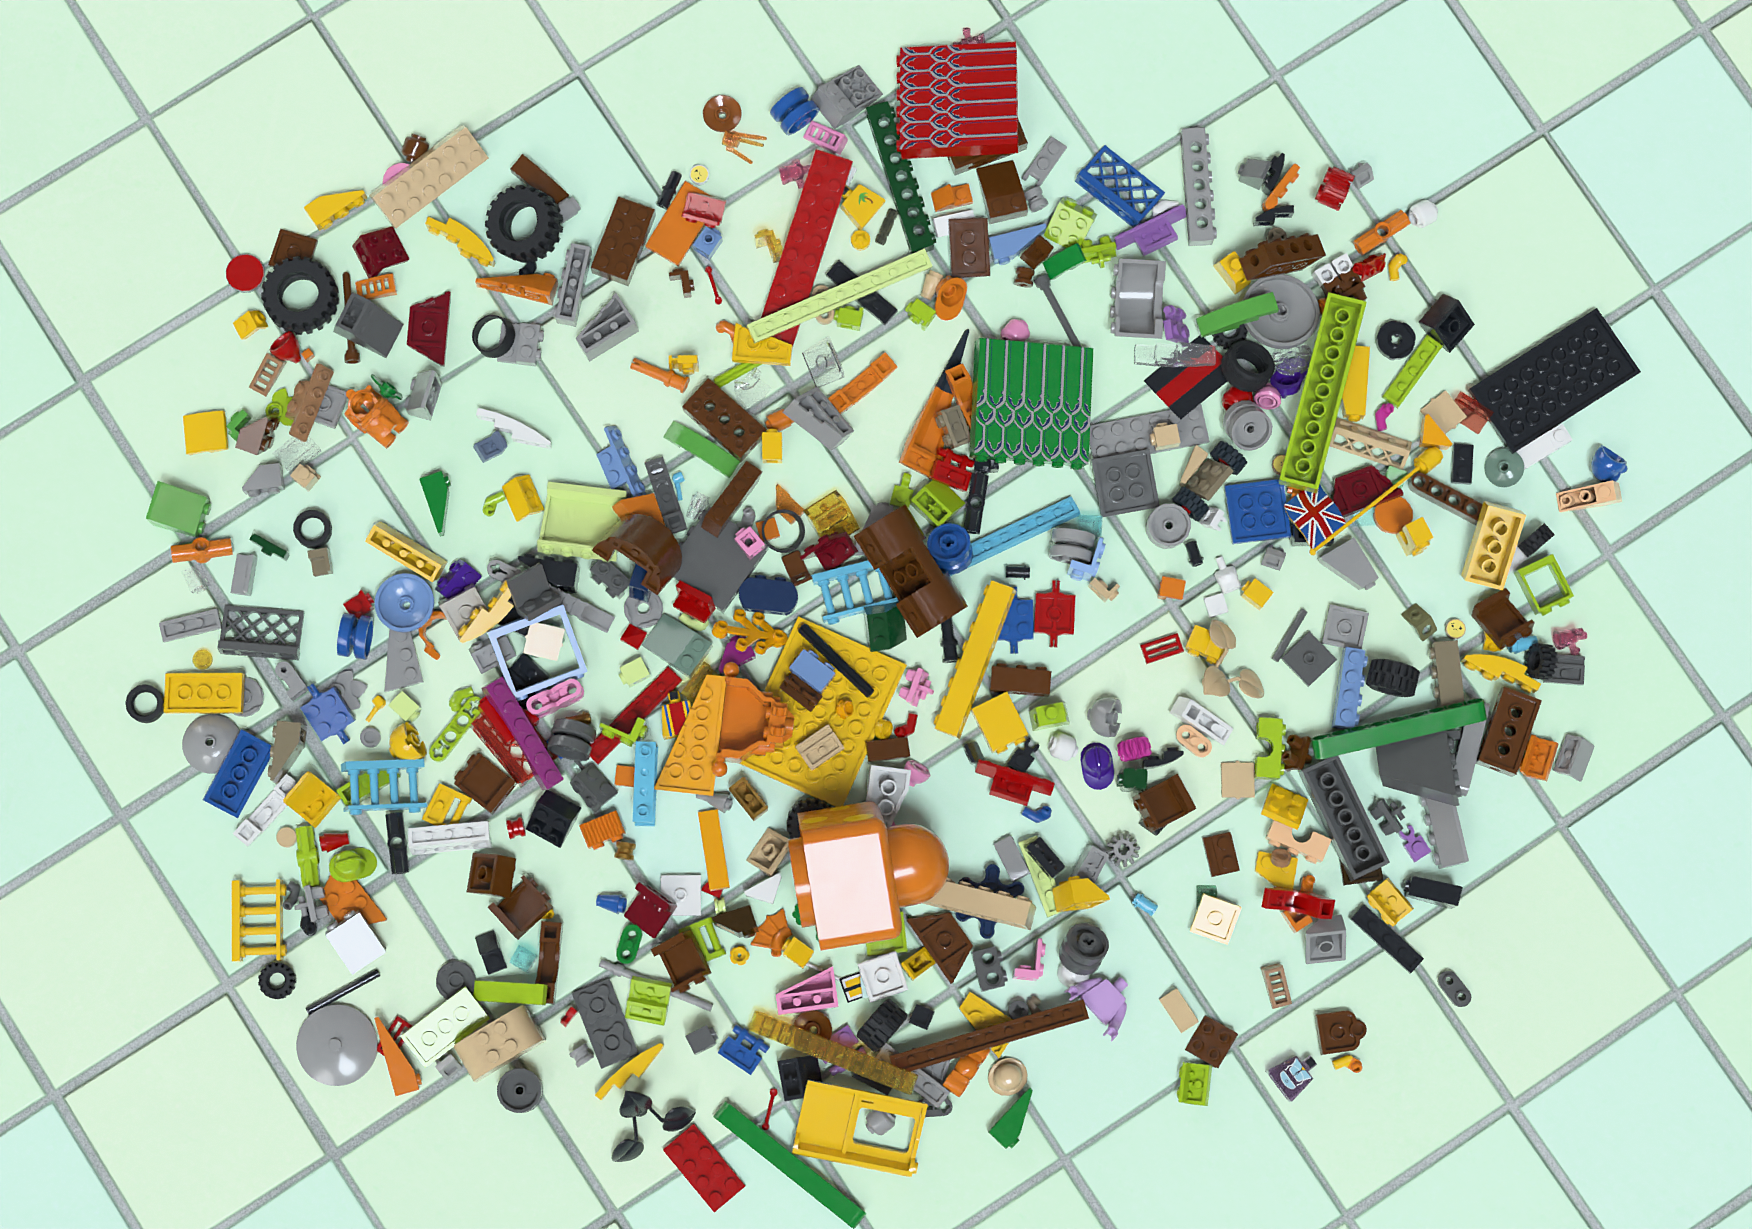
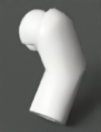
[1152,200,1179,217]

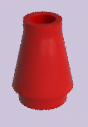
[319,833,349,853]

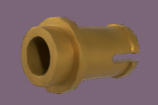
[565,711,592,725]

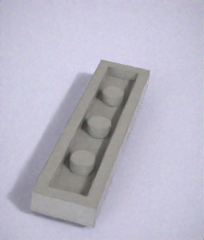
[874,1043,950,1109]

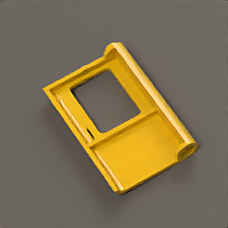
[792,1079,928,1177]

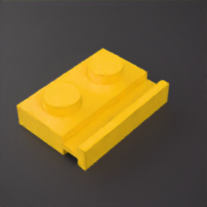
[669,355,699,375]

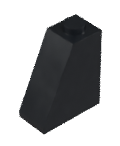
[1403,876,1463,909]

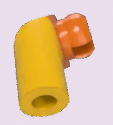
[1332,1055,1363,1073]

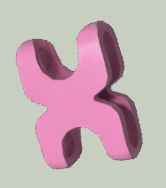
[526,679,584,719]

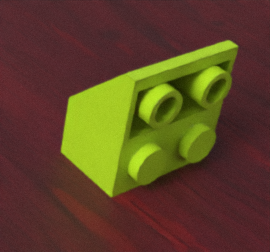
[910,480,966,528]

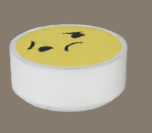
[690,165,709,185]

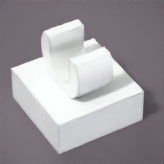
[1199,507,1227,531]

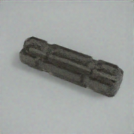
[875,208,898,246]

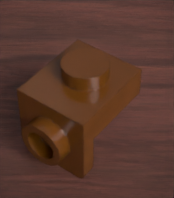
[1020,235,1054,270]
[669,268,695,298]

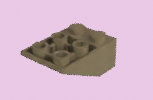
[268,721,307,785]

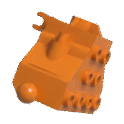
[712,662,794,777]

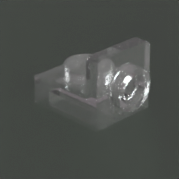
[181,563,210,594]

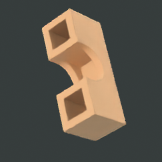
[1265,820,1332,864]

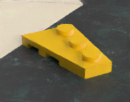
[732,323,793,366]
[959,992,1013,1059]

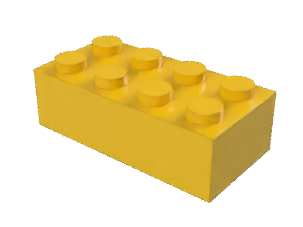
[1461,501,1526,590]

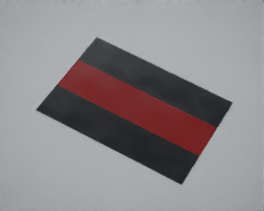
[1144,335,1228,420]

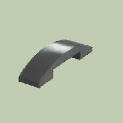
[644,457,687,534]

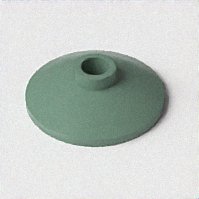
[1484,448,1524,487]

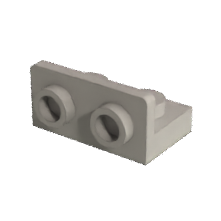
[468,635,517,674]

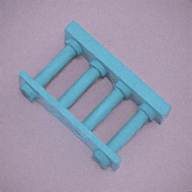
[812,560,899,625]
[632,741,658,827]
[341,759,427,815]

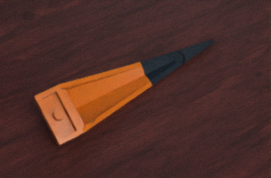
[898,329,969,478]

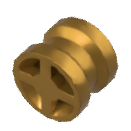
[614,841,636,861]

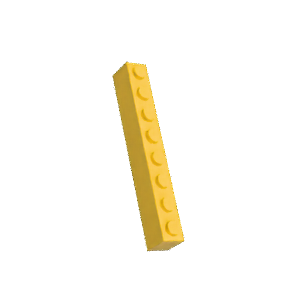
[934,580,1016,739]

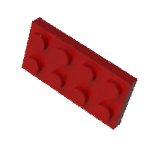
[663,1124,745,1213]

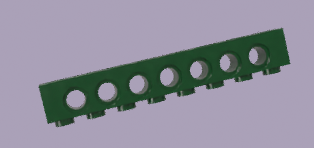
[865,101,936,254]

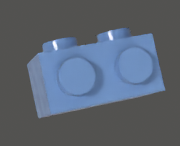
[789,649,835,694]

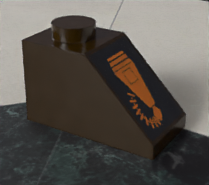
[712,905,759,938]

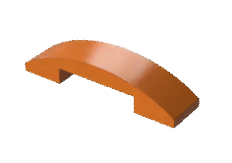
[828,352,898,414]

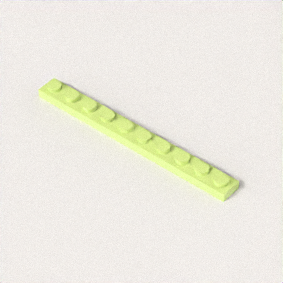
[747,249,933,344]

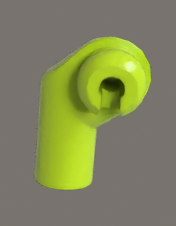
[449,687,474,712]

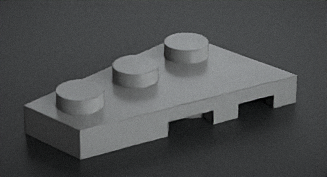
[384,629,424,693]

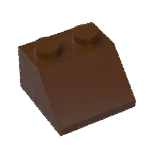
[466,853,516,898]

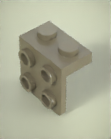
[935,405,970,449]

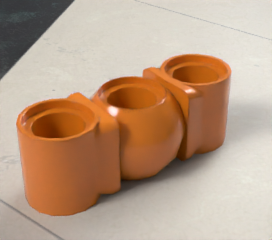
[943,1049,991,1098]

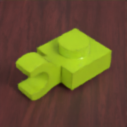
[890,473,914,509]

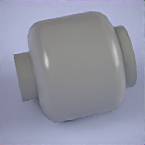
[865,1110,896,1136]

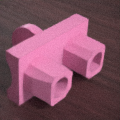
[899,668,934,707]

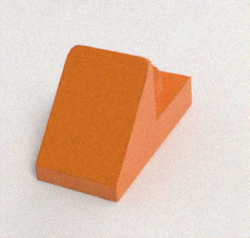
[931,184,973,212]

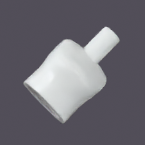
[1214,556,1242,594]

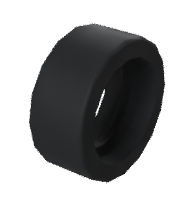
[293,510,332,549]
[125,684,164,723]

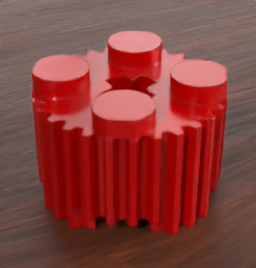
[1315,166,1355,211]

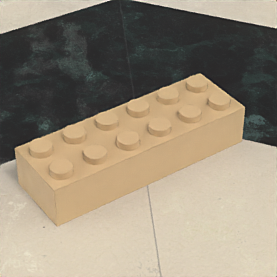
[369,125,489,228]
[922,878,1036,931]

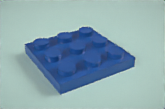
[1224,479,1291,545]

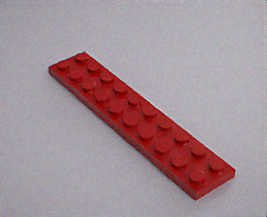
[761,149,853,347]

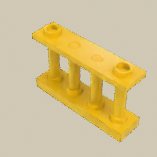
[232,879,287,962]

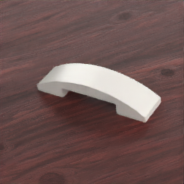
[233,774,297,847]

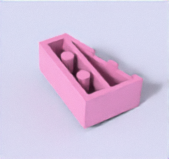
[776,966,839,1016]

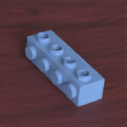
[1331,647,1368,729]

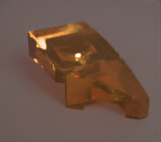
[776,484,805,526]

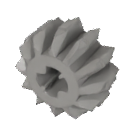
[1106,833,1140,867]

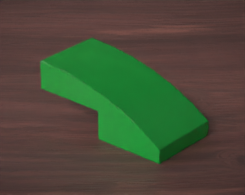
[1042,243,1087,280]

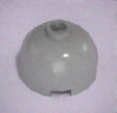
[1087,698,1122,738]

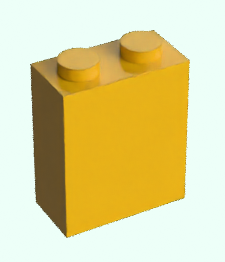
[971,692,1028,754]

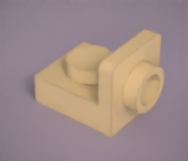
[1088,578,1120,603]

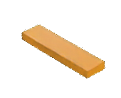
[698,809,730,891]

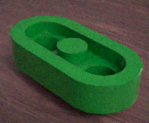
[616,924,643,964]

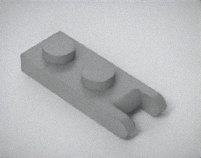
[1022,136,1067,187]

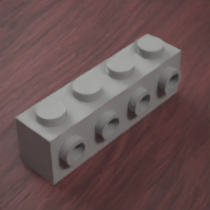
[553,243,592,327]

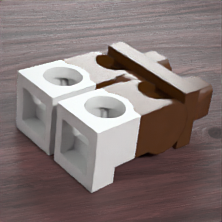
[1311,253,1367,301]

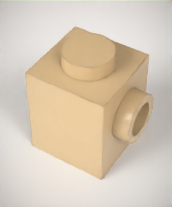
[1149,423,1181,451]

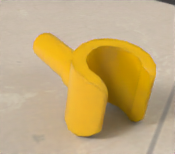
[365,695,386,722]

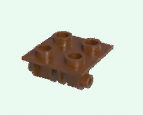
[1185,1016,1238,1068]

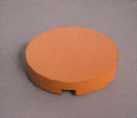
[1373,497,1413,534]

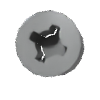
[569,1043,594,1068]

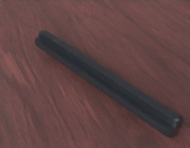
[798,624,874,698]

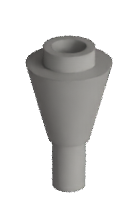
[696,794,733,813]

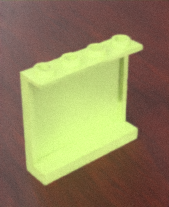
[537,482,627,562]

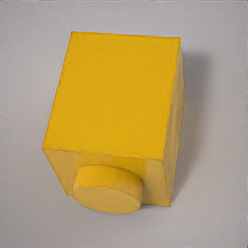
[1241,578,1274,611]

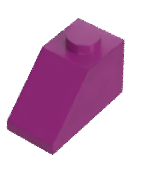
[718,635,756,676]

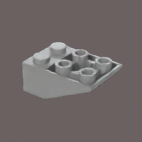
[811,65,883,129]

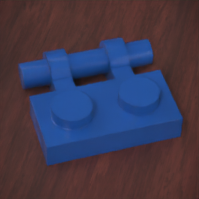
[718,1024,770,1075]

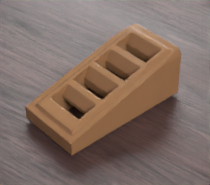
[249,353,287,397]
[1261,963,1292,1009]

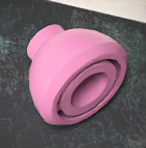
[1254,383,1281,410]
[904,760,931,787]

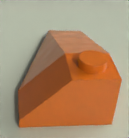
[475,273,559,306]

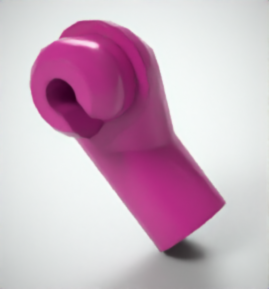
[1375,403,1394,431]

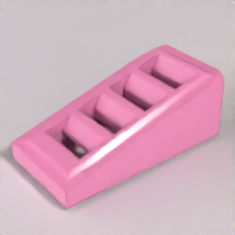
[803,121,848,155]

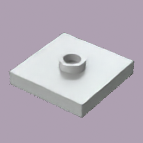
[661,875,701,916]
[857,951,909,1003]

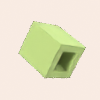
[618,657,651,688]
[388,691,421,722]

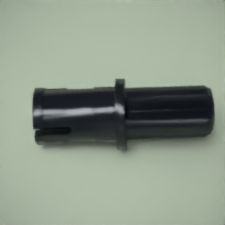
[656,171,682,210]

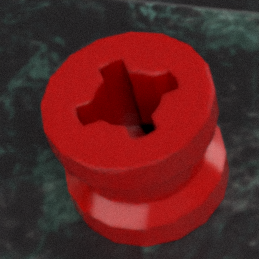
[506,817,526,839]

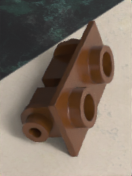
[780,672,823,712]

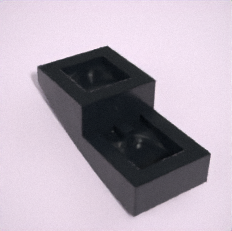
[1253,205,1294,226]

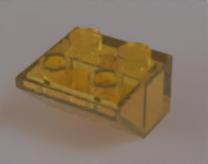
[803,490,860,538]

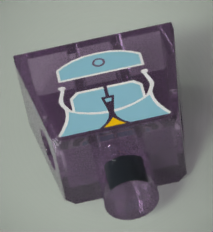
[1265,1055,1317,1102]

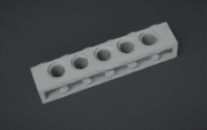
[1180,127,1217,246]

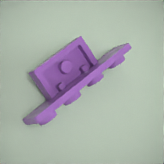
[1114,204,1186,256]

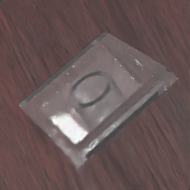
[802,336,844,388]

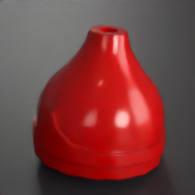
[269,331,301,364]

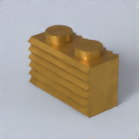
[729,777,768,821]

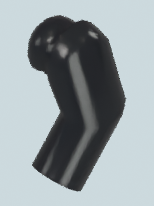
[519,261,537,275]

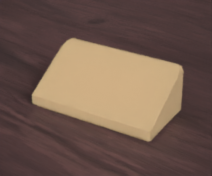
[1159,988,1199,1033]

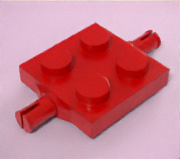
[1034,580,1076,648]

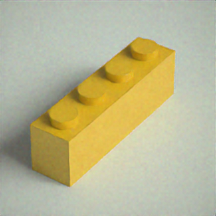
[365,521,448,582]

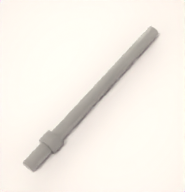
[599,959,713,1012]

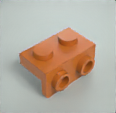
[1519,734,1559,782]

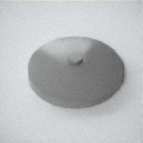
[1243,274,1320,349]
[296,1005,378,1086]

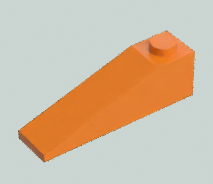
[374,1017,422,1097]

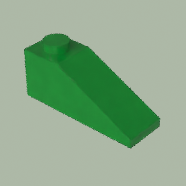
[419,471,451,537]
[988,1088,1033,1149]

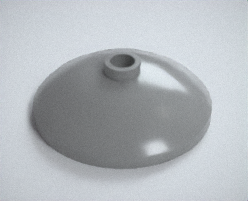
[182,714,239,774]

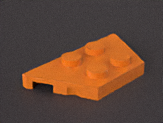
[320,874,388,924]

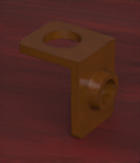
[781,550,812,587]

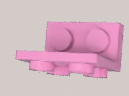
[1012,938,1046,981]

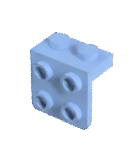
[1067,537,1106,581]

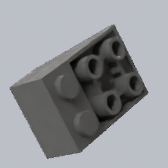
[333,292,404,358]

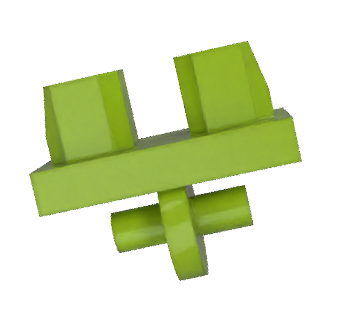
[1081,236,1117,269]

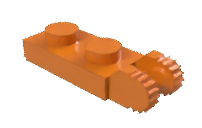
[1261,163,1301,212]

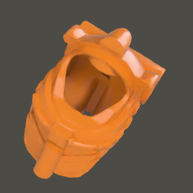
[344,385,409,449]

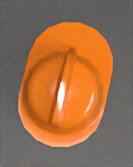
[935,275,967,321]

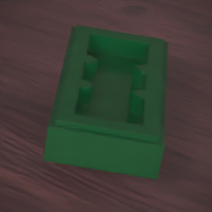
[249,533,290,561]

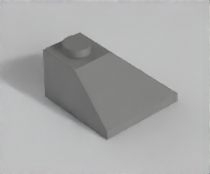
[1305,914,1346,964]

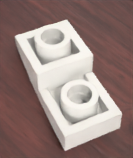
[933,210,975,238]

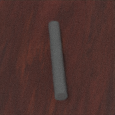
[1271,608,1308,663]

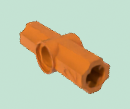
[1353,210,1411,256]
[171,537,233,563]

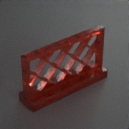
[470,716,558,788]

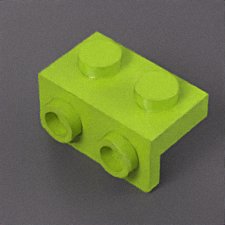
[1177,1062,1212,1106]

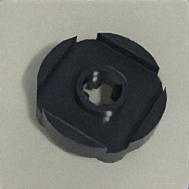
[1376,321,1416,361]

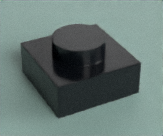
[909,1004,935,1030]

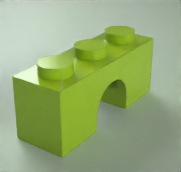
[1254,717,1286,780]

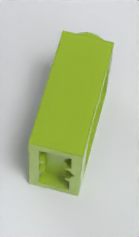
[1514,554,1574,616]

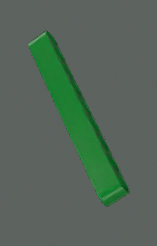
[1311,698,1487,759]
[713,1101,867,1229]

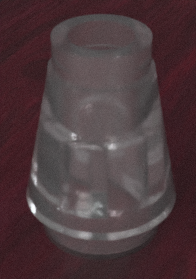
[686,491,710,521]

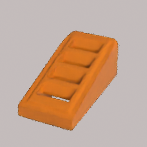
[355,273,397,300]

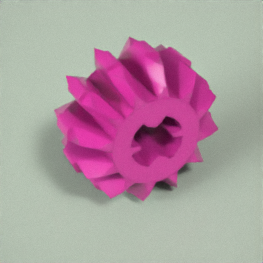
[1117,736,1152,762]

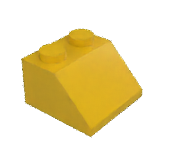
[1052,876,1110,912]

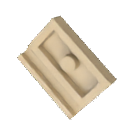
[795,725,845,771]

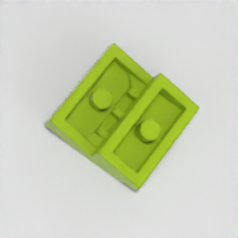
[625,976,672,1026]

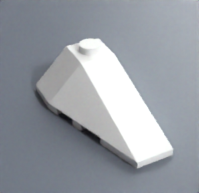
[866,765,911,827]

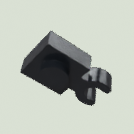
[1007,738,1040,772]

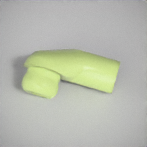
[678,613,709,631]

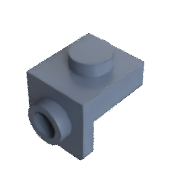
[473,430,508,463]

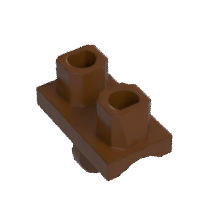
[1281,734,1313,772]

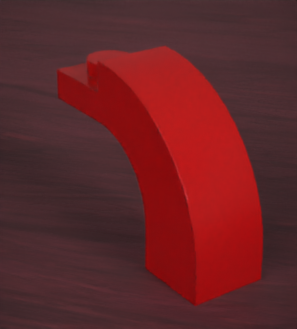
[1261,887,1335,919]

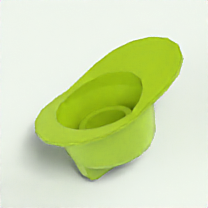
[329,848,377,882]

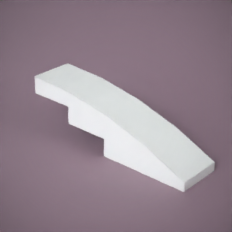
[476,408,552,449]

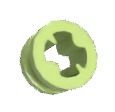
[714,897,726,916]

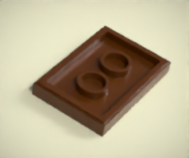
[948,218,990,278]

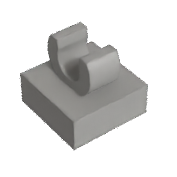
[1349,163,1374,190]
[1261,545,1286,571]
[435,1052,463,1080]

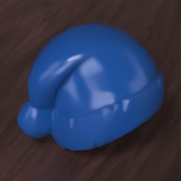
[1591,445,1628,482]

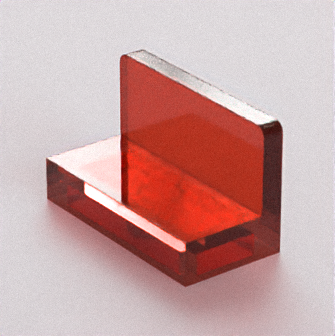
[1454,391,1494,434]

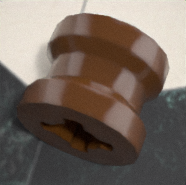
[1014,267,1035,288]

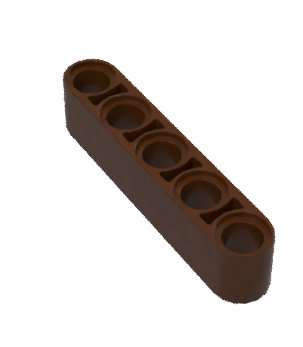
[1408,472,1483,525]

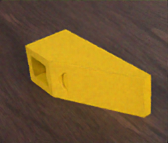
[303,190,367,231]

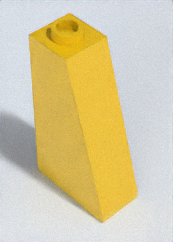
[1340,346,1370,422]

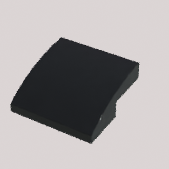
[501,653,552,709]

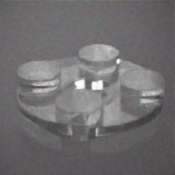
[1272,343,1311,376]

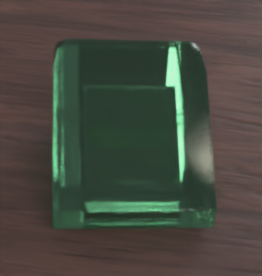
[1196,885,1217,909]

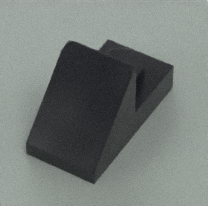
[475,930,507,975]

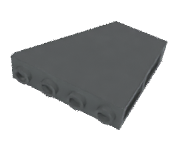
[1376,730,1462,806]

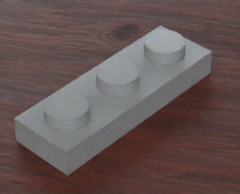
[159,609,222,643]

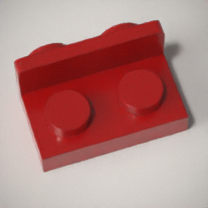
[673,581,716,623]

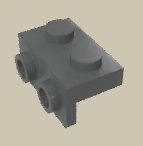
[590,560,630,600]
[570,763,618,813]

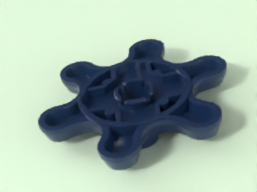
[955,864,1025,939]

